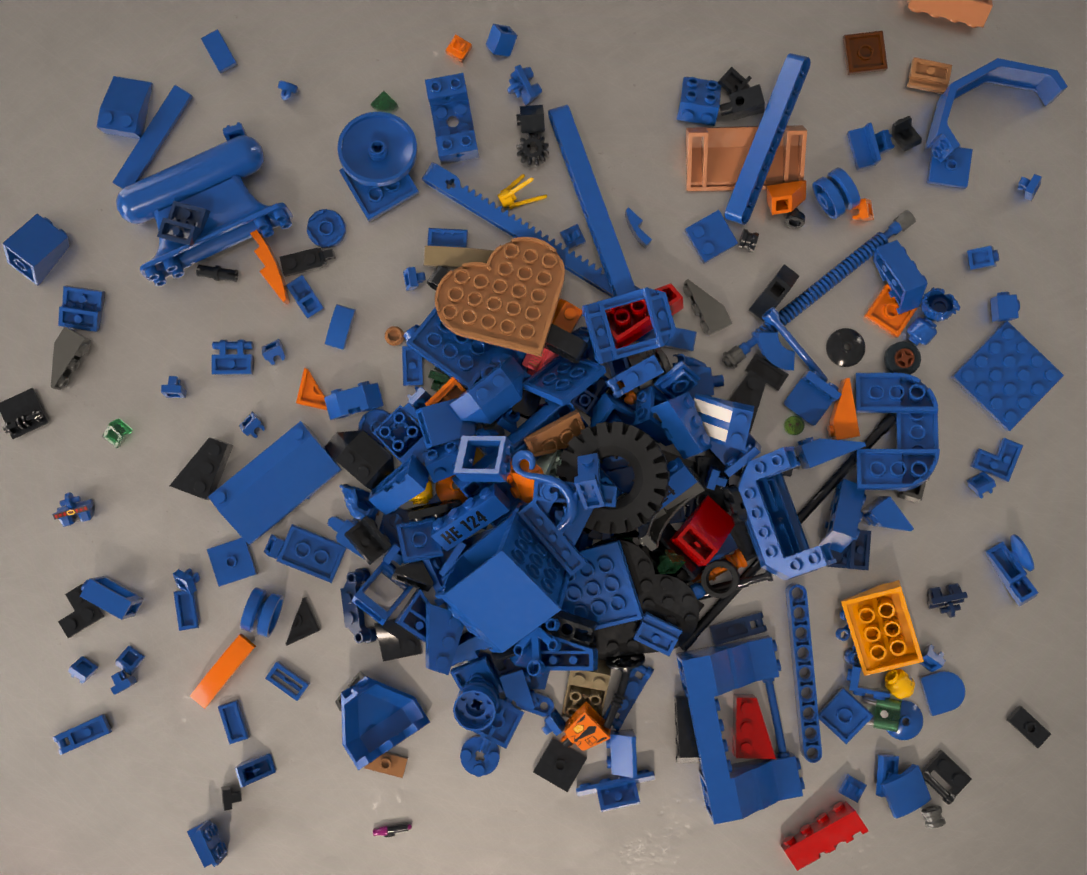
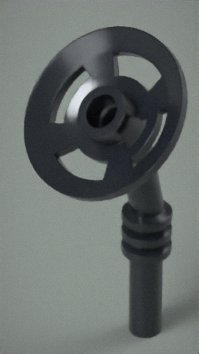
[603,654,645,729]

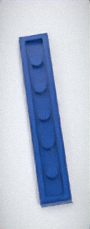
[112,85,193,189]

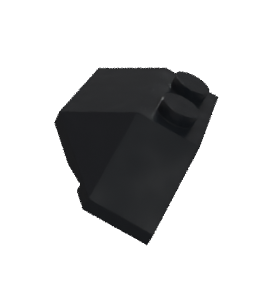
[325,430,395,490]

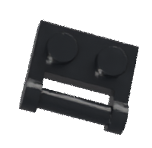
[921,750,972,805]

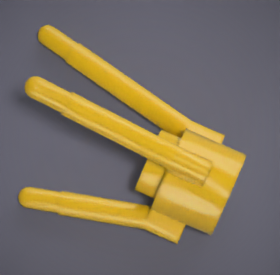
[497,174,547,210]

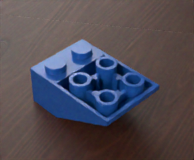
[372,405,441,467]

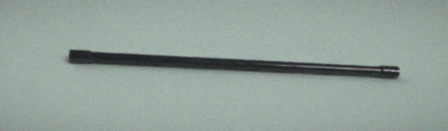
[679,413,896,652]

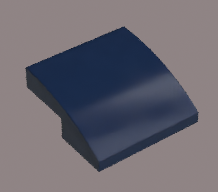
[157,201,210,246]
[826,530,871,570]

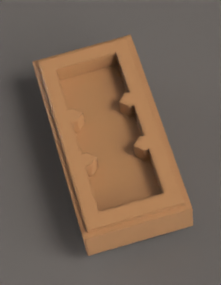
[364,752,408,778]

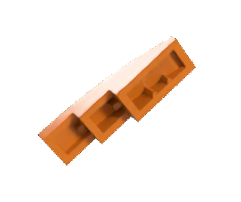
[250,230,290,304]
[190,634,256,709]

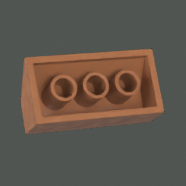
[907,0,993,28]

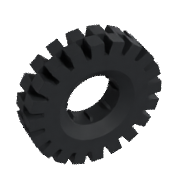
[556,422,670,534]

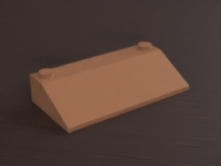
[686,125,807,191]

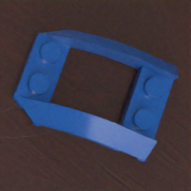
[582,287,677,364]

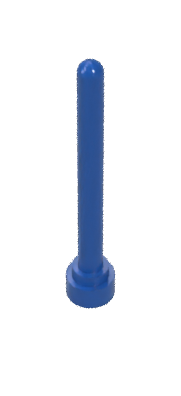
[762,307,828,382]

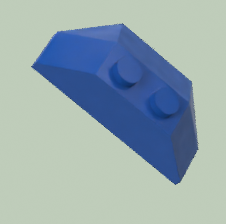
[449,355,524,424]

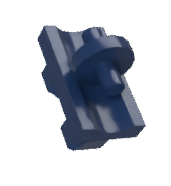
[927,583,968,618]

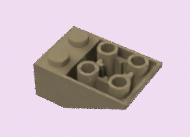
[561,659,611,718]

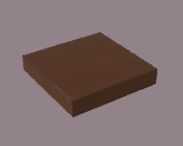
[843,31,888,75]

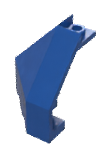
[341,676,430,770]

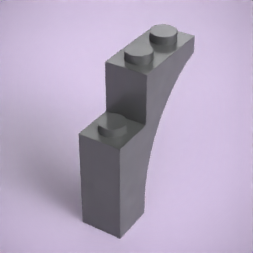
[637,466,705,551]

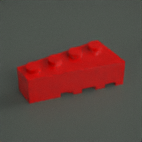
[781,801,869,871]

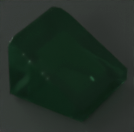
[102,419,132,448]

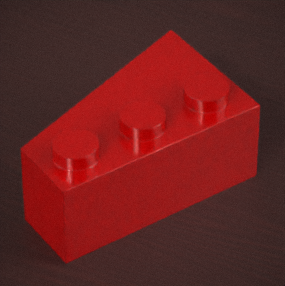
[732,694,776,759]

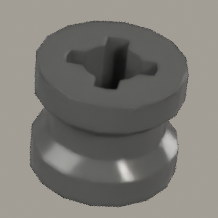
[921,806,946,828]

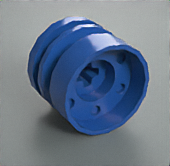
[453,678,500,731]

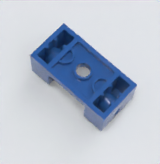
[425,73,479,165]

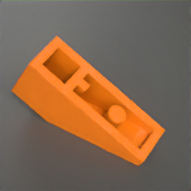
[827,378,860,440]

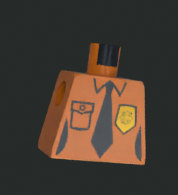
[562,701,611,751]

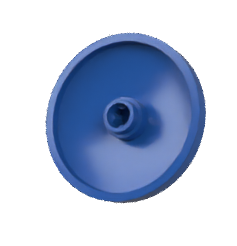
[337,112,417,186]

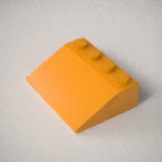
[841,580,924,676]

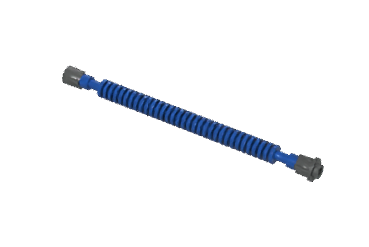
[722,210,916,369]

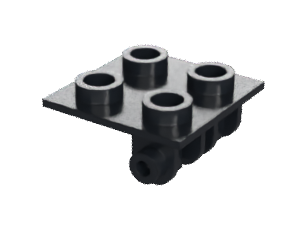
[0,388,49,439]

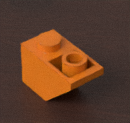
[767,180,806,215]

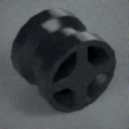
[738,229,759,252]

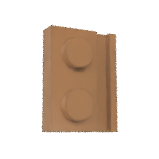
[907,57,952,94]

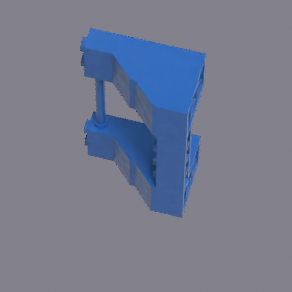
[676,635,805,824]

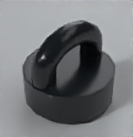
[785,208,805,228]

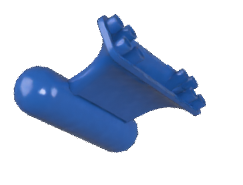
[116,135,293,286]

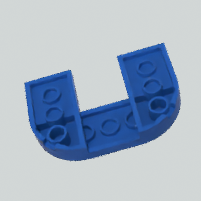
[855,373,940,492]

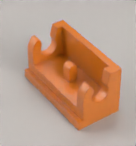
[425,377,467,406]

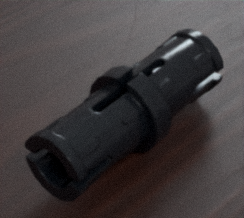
[196,264,238,282]

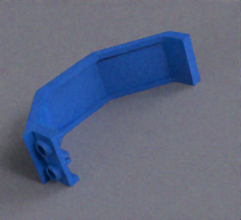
[924,58,1068,163]

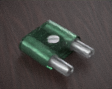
[862,696,902,732]

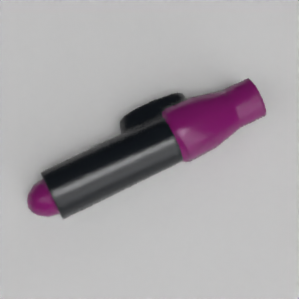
[373,823,412,837]

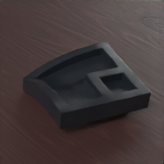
[374,618,422,662]

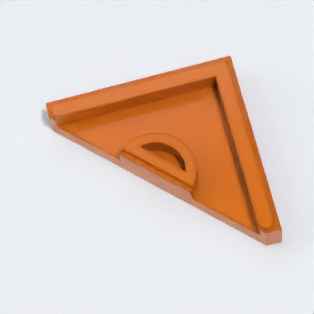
[296,368,328,411]

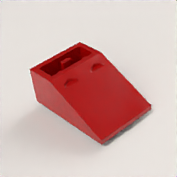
[670,495,735,566]

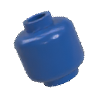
[907,316,937,346]

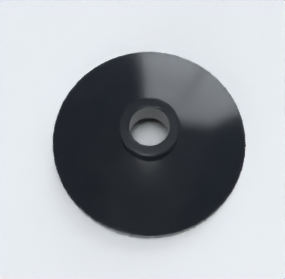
[826,328,865,367]

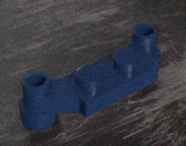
[340,568,377,643]

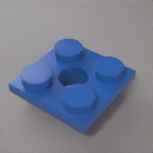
[654,361,701,399]

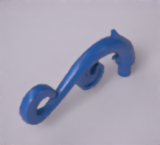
[512,450,578,532]

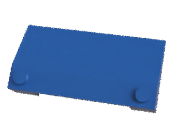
[208,421,342,545]

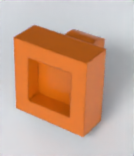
[445,34,472,63]
[852,198,874,221]

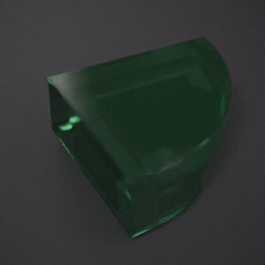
[370,91,398,111]

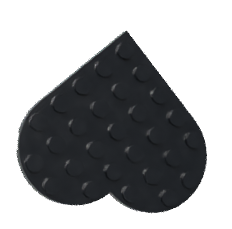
[583,538,699,658]

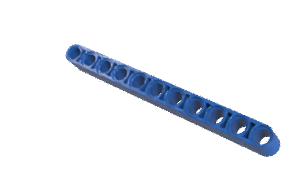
[548,105,636,297]

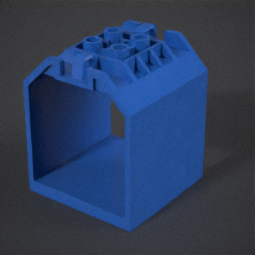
[435,511,570,653]

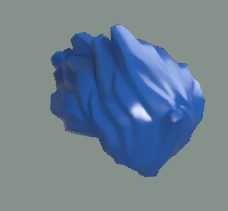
[339,484,379,521]

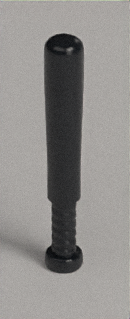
[698,570,773,600]

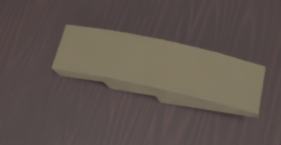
[423,246,494,269]

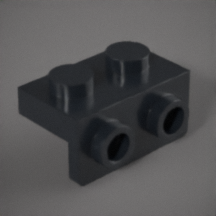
[344,516,392,565]

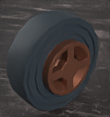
[884,341,921,375]

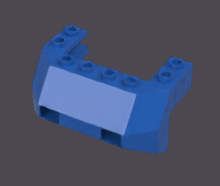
[737,446,837,580]

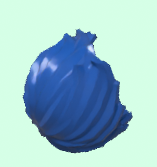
[921,287,960,322]

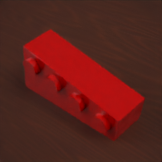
[605,283,684,349]

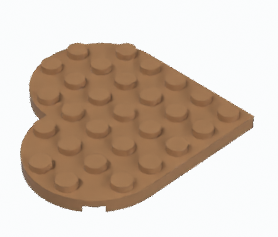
[435,237,565,357]

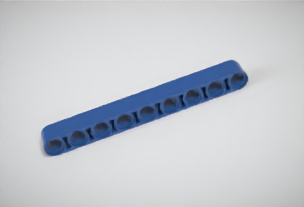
[725,53,811,225]
[785,583,822,763]

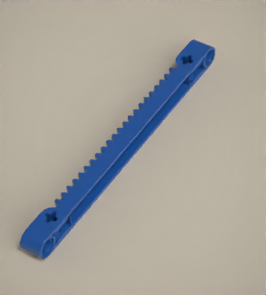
[422,162,640,298]

